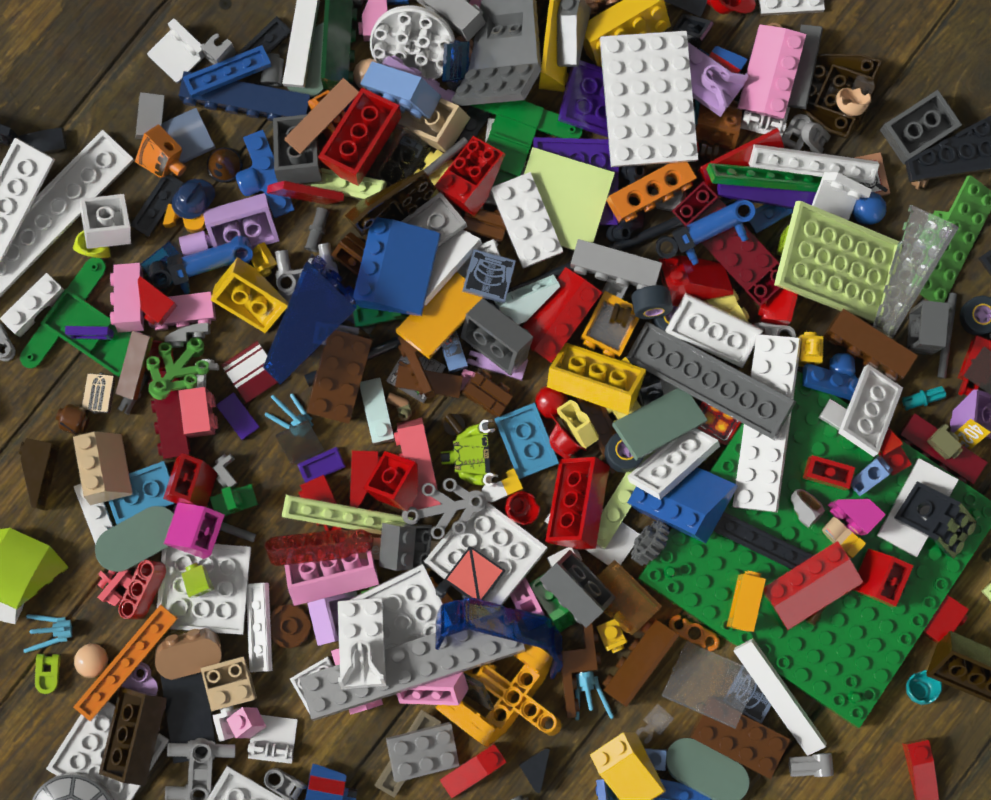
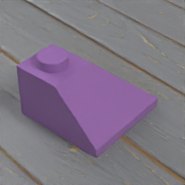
[950,390,991,439]

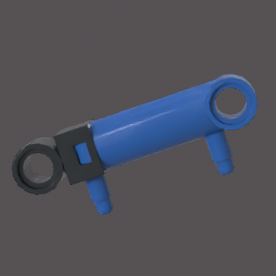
[655,199,755,265]
[149,236,253,294]

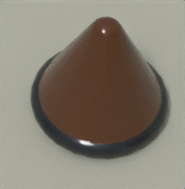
[207,147,243,183]

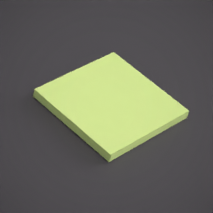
[524,147,615,251]

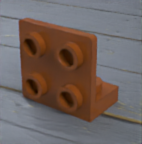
[696,100,743,150]

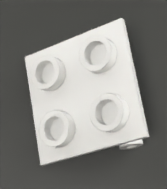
[740,107,790,138]
[248,715,298,764]

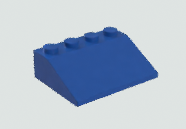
[353,217,441,316]
[627,467,738,544]

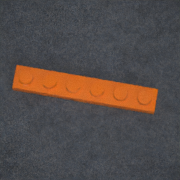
[73,604,178,721]

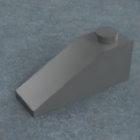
[557,0,591,67]

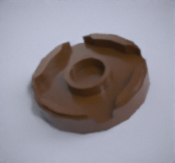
[270,604,311,648]

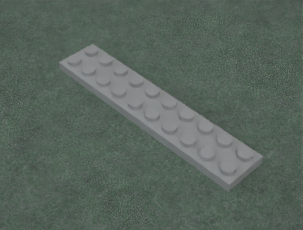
[299,608,525,721]

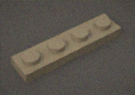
[375,709,441,798]

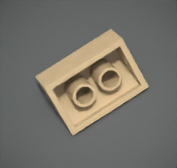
[73,431,133,505]

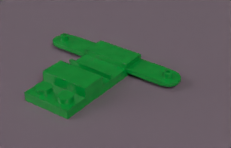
[469,100,582,192]
[20,257,131,378]

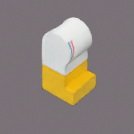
[482,469,523,503]

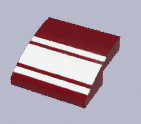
[221,341,283,403]

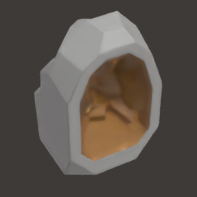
[791,489,825,528]

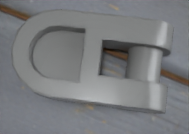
[782,114,811,151]
[801,122,831,154]

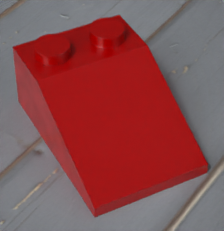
[659,255,734,306]

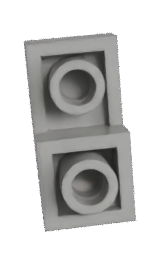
[165,323,211,348]

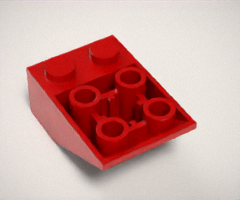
[434,136,505,216]

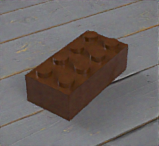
[823,308,918,383]
[306,326,372,424]
[689,697,790,779]

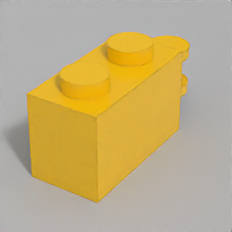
[798,332,823,367]

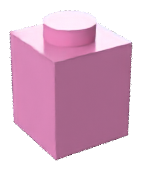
[226,707,267,739]

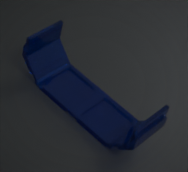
[435,597,563,679]

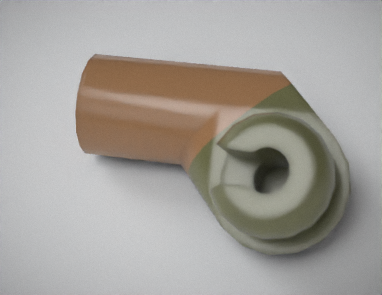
[386,392,412,421]

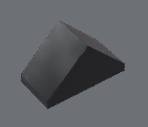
[672,13,714,49]
[519,748,550,793]

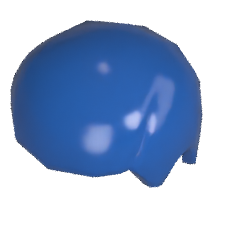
[852,192,886,226]

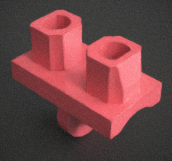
[97,569,133,607]

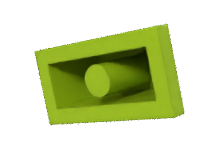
[181,563,215,598]

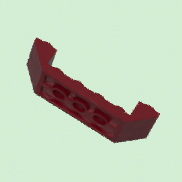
[672,181,781,306]

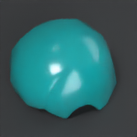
[906,670,942,705]

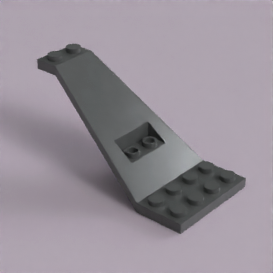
[451,0,542,106]

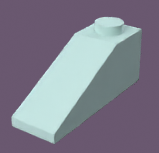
[494,275,560,325]
[360,378,395,445]

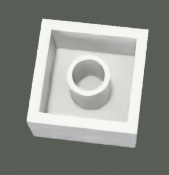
[80,194,131,249]

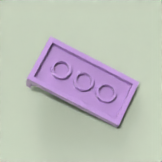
[688,43,749,117]

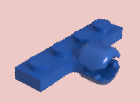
[236,130,295,218]
[803,353,859,400]

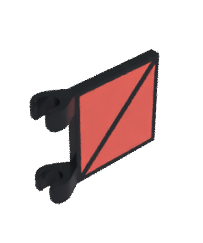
[435,546,506,618]

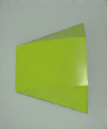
[0,528,68,609]

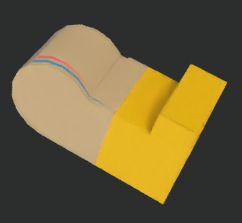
[822,517,866,559]

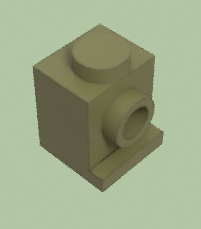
[926,424,963,460]

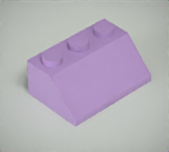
[203,193,279,252]

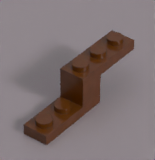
[398,336,442,400]
[559,619,601,718]

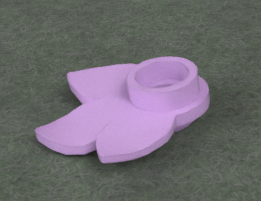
[118,662,158,695]

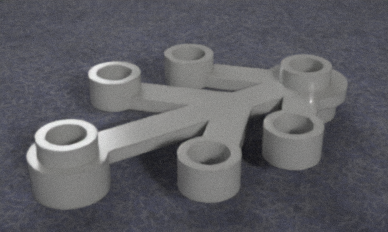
[402,478,486,539]

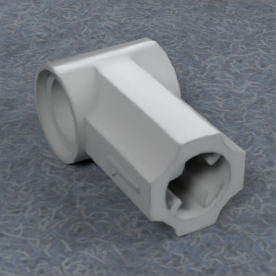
[789,753,834,777]

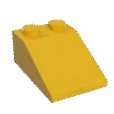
[210,257,289,333]
[590,732,666,800]

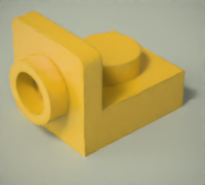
[596,618,627,653]

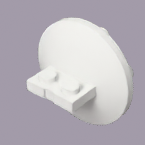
[370,6,456,80]

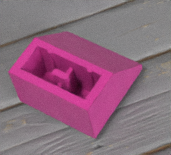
[828,499,886,536]
[163,503,225,559]

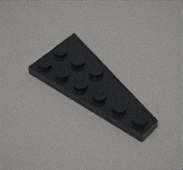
[905,116,991,183]

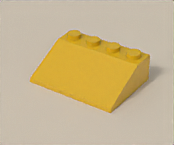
[539,0,569,92]

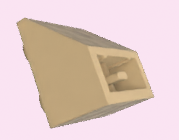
[200,656,257,711]

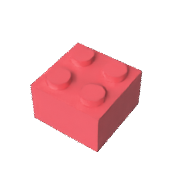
[179,387,218,438]

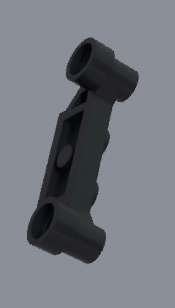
[606,165,651,242]

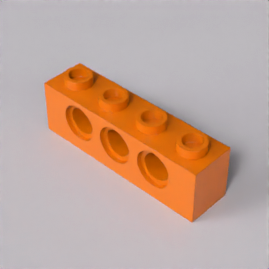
[606,162,696,223]

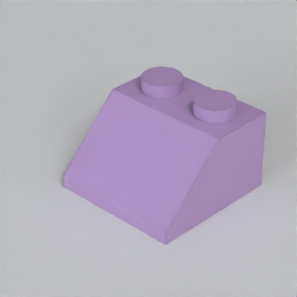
[307,591,357,646]

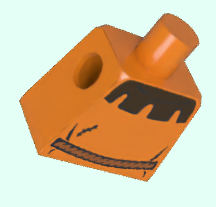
[135,124,186,178]

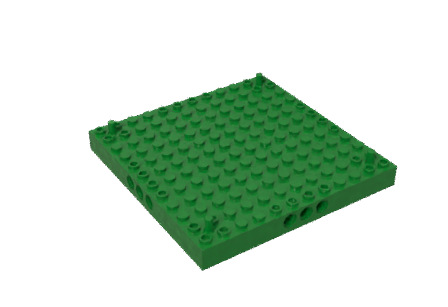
[637,371,991,728]

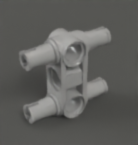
[275,243,341,316]
[165,738,235,800]

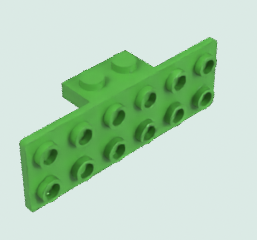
[911,175,991,303]

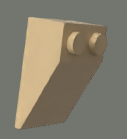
[396,98,470,152]

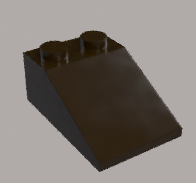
[19,438,60,510]

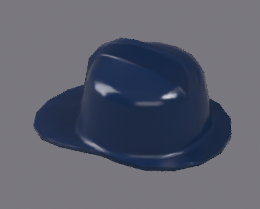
[172,179,215,219]

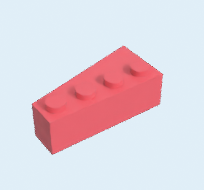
[394,418,441,510]

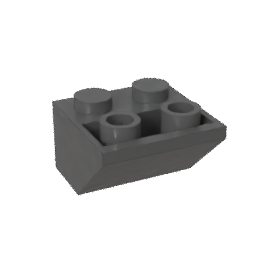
[379,522,432,571]

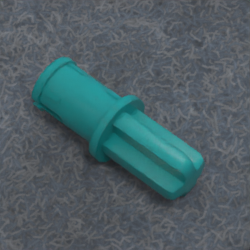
[902,386,946,411]

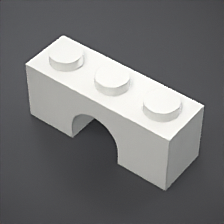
[0,273,64,337]

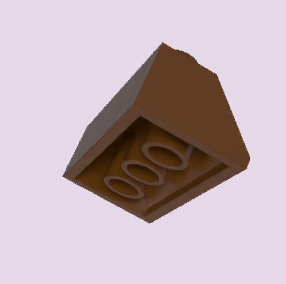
[602,619,679,707]

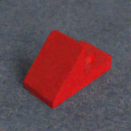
[878,427,912,476]

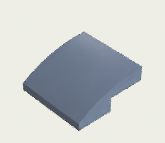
[161,108,215,163]

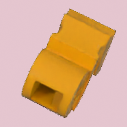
[163,204,206,233]

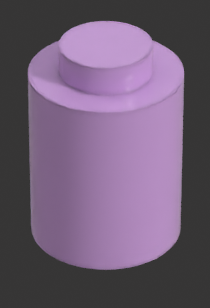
[179,231,213,256]

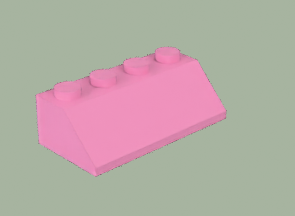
[737,25,806,120]
[284,536,379,606]

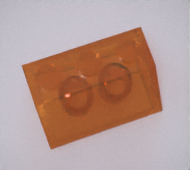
[597,560,662,635]

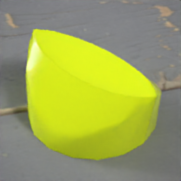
[73,230,111,258]

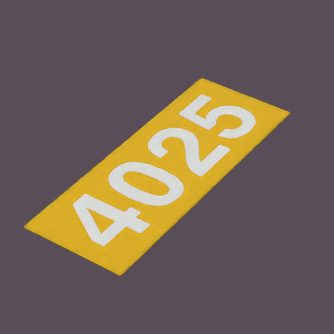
[954,418,991,450]

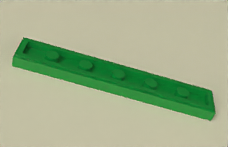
[706,163,822,192]

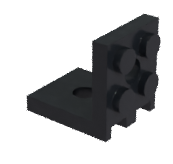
[894,481,977,559]

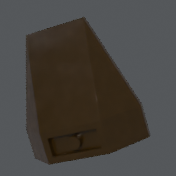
[798,54,882,139]
[345,170,436,241]

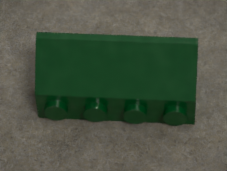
[321,0,358,89]

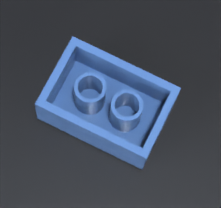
[360,61,441,119]

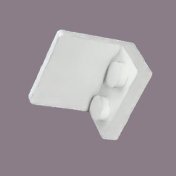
[147,18,205,83]
[812,172,872,220]

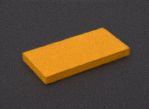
[396,272,485,359]

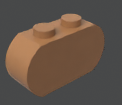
[155,628,221,680]

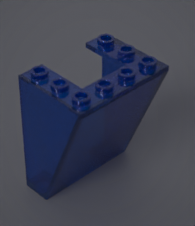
[263,254,357,384]

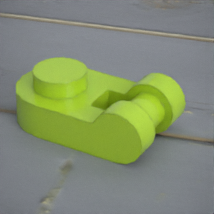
[35,654,61,694]

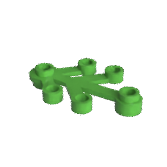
[146,337,209,400]

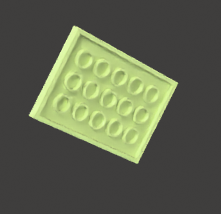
[774,201,902,325]

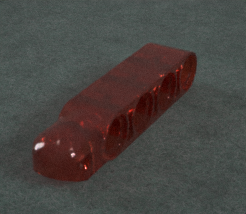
[265,529,374,566]

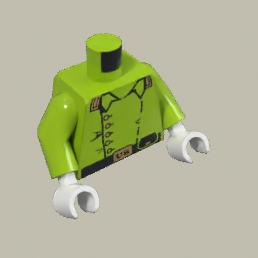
[441,419,498,487]

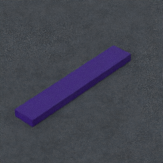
[717,184,817,209]

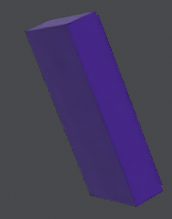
[65,326,114,340]
[216,392,260,441]
[297,447,346,483]

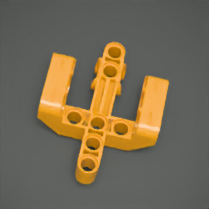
[436,632,562,747]

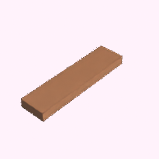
[284,78,358,155]

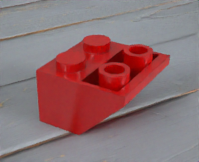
[163,453,218,508]
[853,548,913,607]

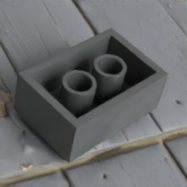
[880,90,962,165]
[273,114,322,184]
[461,298,533,376]
[907,300,952,355]
[539,550,616,628]

